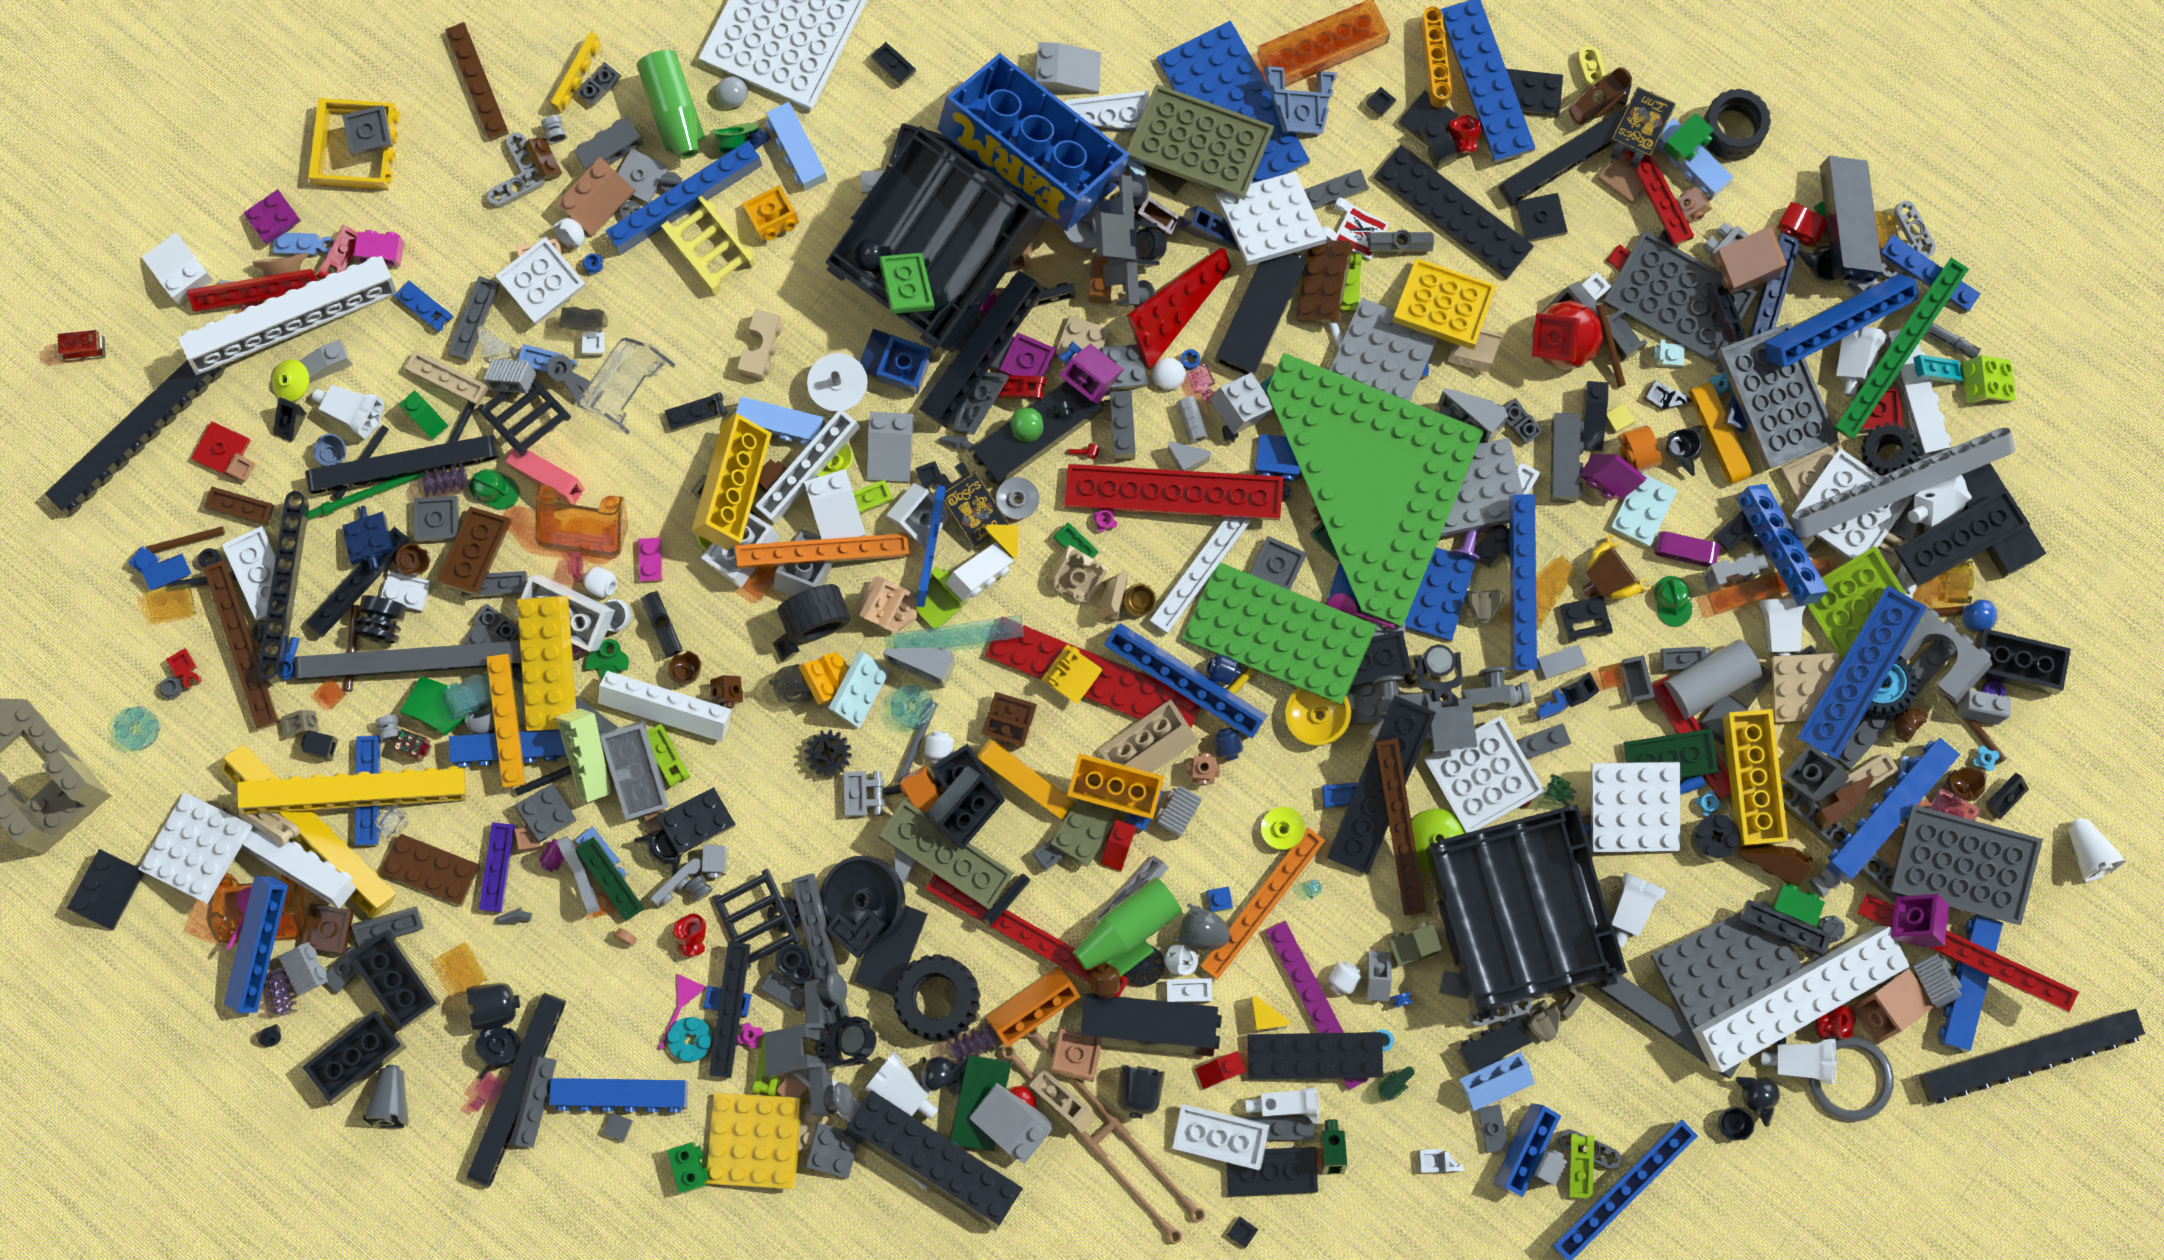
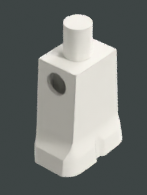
[1836,327,1887,398]
[312,385,384,439]
[1908,475,1972,527]
[1759,599,1806,656]
[1611,872,1667,948]
[1761,1039,1837,1085]
[864,1052,938,1120]
[1246,1086,1319,1124]

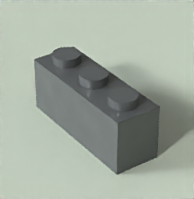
[574,117,644,171]
[1110,391,1136,461]

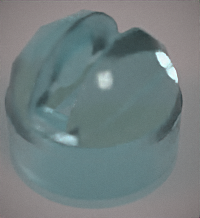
[1303,879,1322,899]

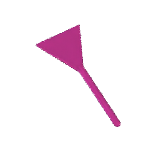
[659,974,707,1050]

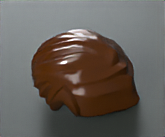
[1894,708,1928,743]
[1945,767,1987,802]

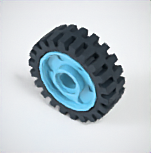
[1865,657,1917,719]

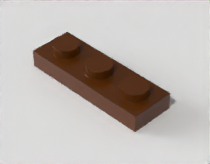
[204,486,274,526]

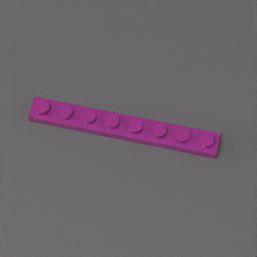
[1265,920,1369,1091]

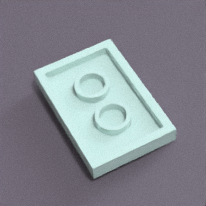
[1610,472,1678,548]
[828,651,890,728]

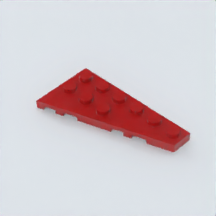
[1126,248,1231,370]

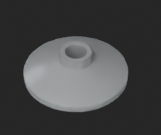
[996,477,1039,520]

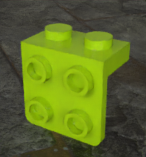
[1962,355,2016,404]
[914,566,967,630]

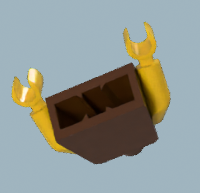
[1582,534,1651,599]

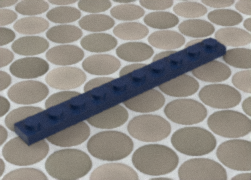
[1724,233,1800,432]

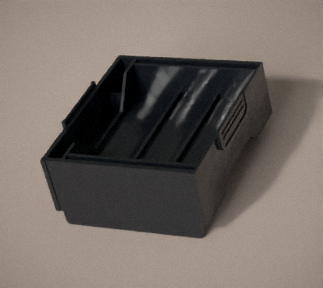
[825,125,1048,352]
[1425,804,1627,1020]

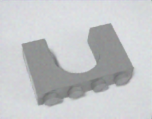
[1899,607,1992,704]

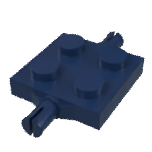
[342,506,393,572]

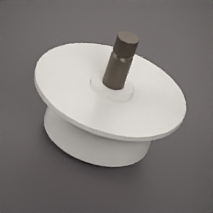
[807,353,867,412]

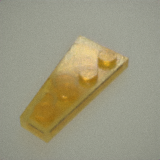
[1498,555,1577,631]

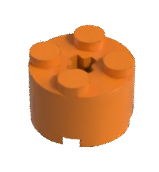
[1618,425,1662,472]

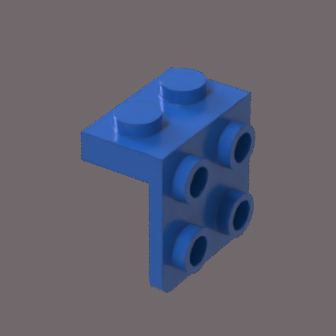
[1255,434,1300,482]

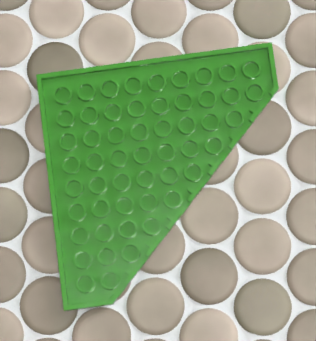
[1267,353,1484,628]

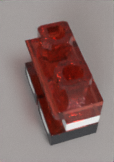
[57,330,106,362]

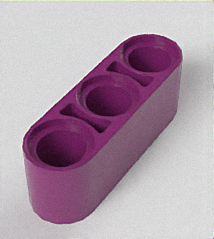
[1654,531,1720,567]

